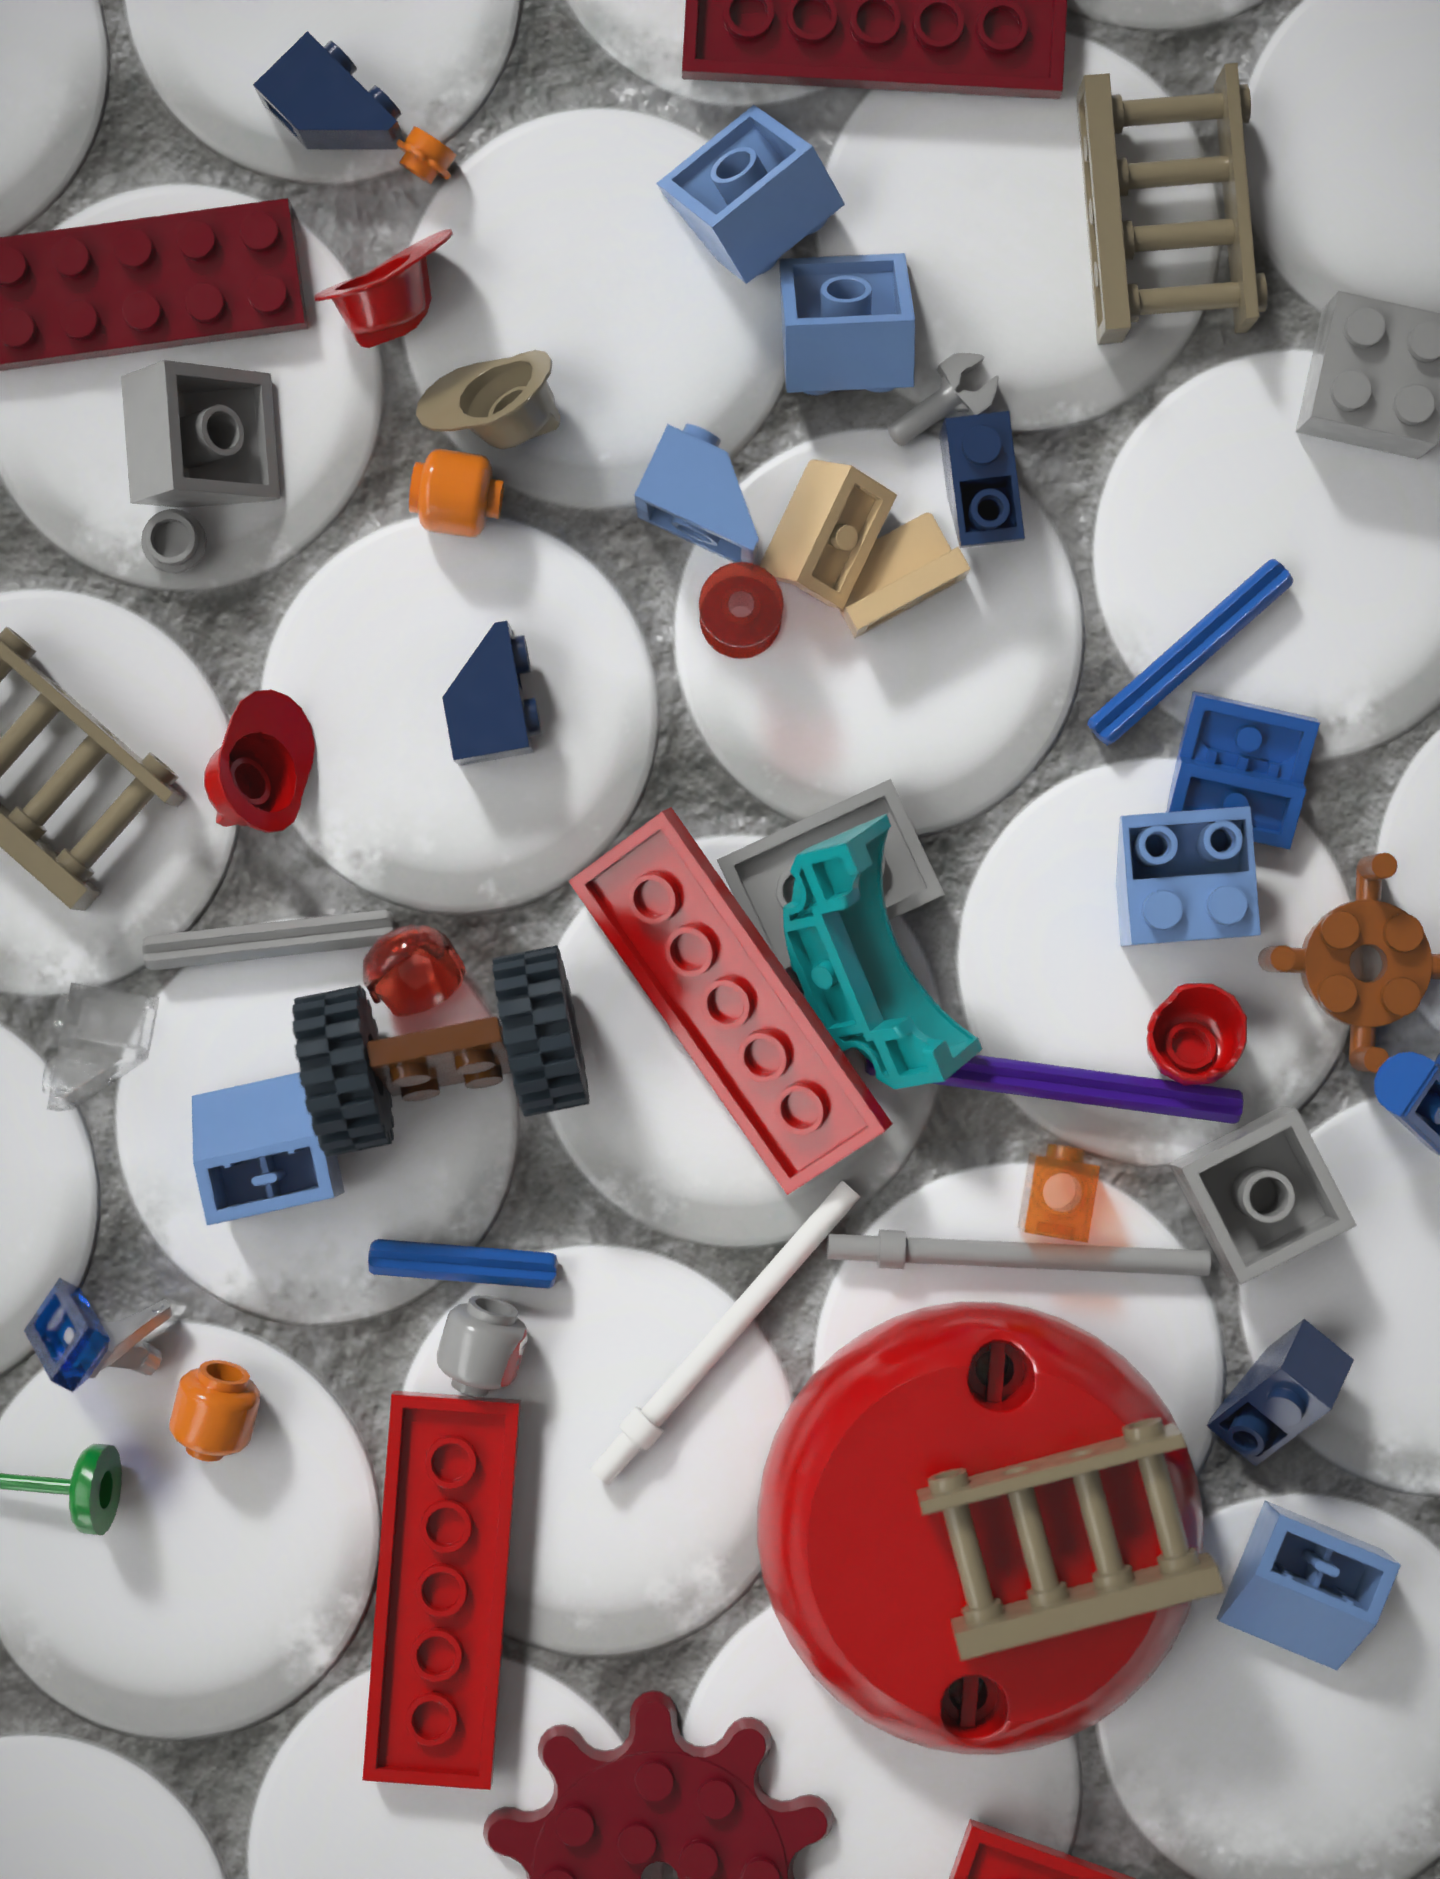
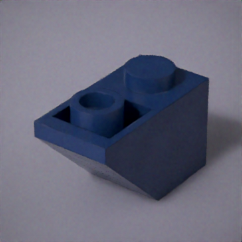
[253,31,405,150]
[939,411,1025,548]
[442,621,542,766]
[1207,1319,1354,1466]

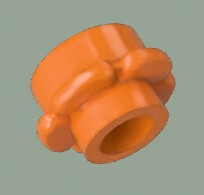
[396,126,457,184]

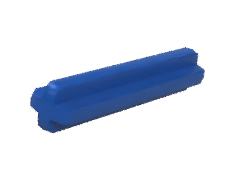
[368,1239,558,1289]

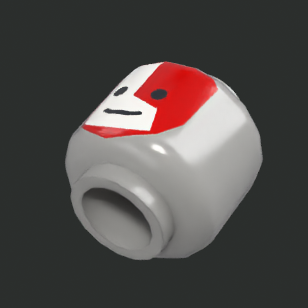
[437,1296,528,1397]

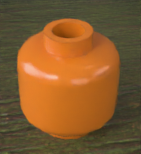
[409,449,504,538]
[169,1360,260,1462]

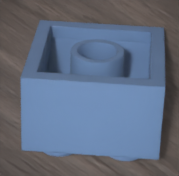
[656,105,845,284]
[779,253,915,395]
[634,423,759,571]

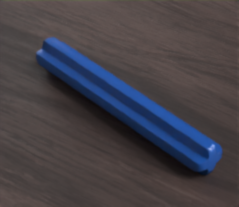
[1087,559,1294,745]

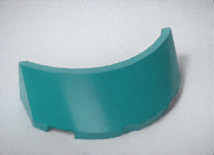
[783,814,983,1089]

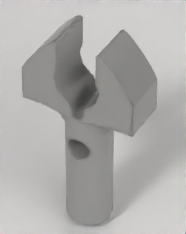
[888,353,999,446]

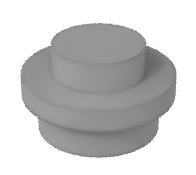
[141,509,206,573]

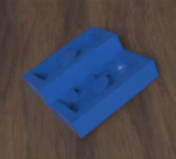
[1166,691,1320,850]

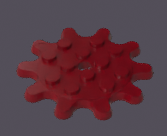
[483,1690,833,1879]

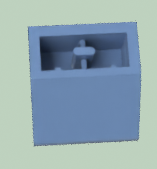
[1116,806,1261,946]
[192,1072,345,1226]
[1216,1500,1401,1670]

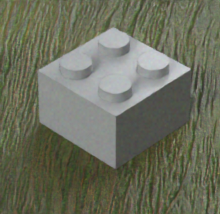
[1295,291,1440,459]
[1169,1106,1357,1285]

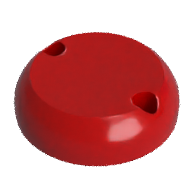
[757,1302,1203,1754]

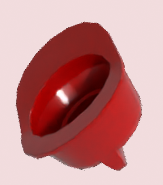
[314,229,453,348]
[204,689,315,833]

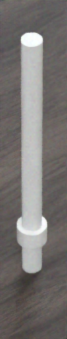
[590,1180,861,1485]

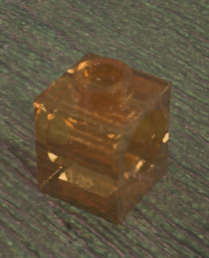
[1017,1143,1100,1243]

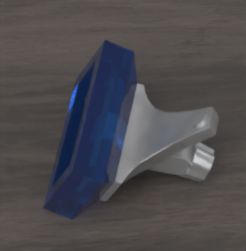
[24,1278,173,1392]

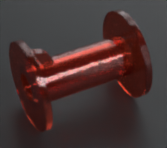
[699,562,784,659]

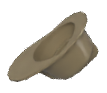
[416,350,561,450]

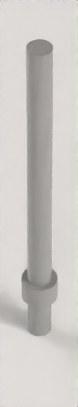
[827,1230,1211,1276]

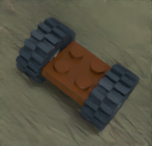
[292,945,590,1157]

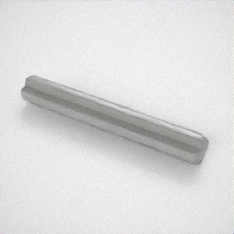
[142,910,396,970]

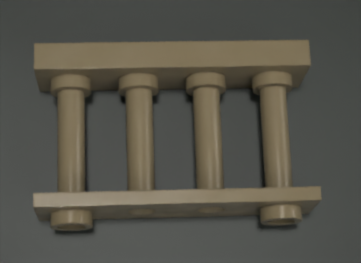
[1076,63,1267,345]
[0,626,185,911]
[916,1418,1225,1661]

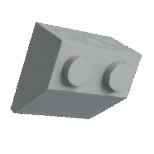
[121,360,280,508]

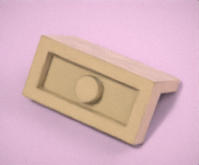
[758,459,897,609]
[838,512,971,638]

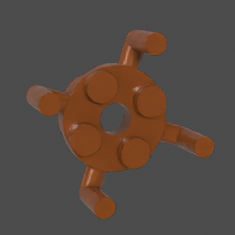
[1258,853,1440,1073]

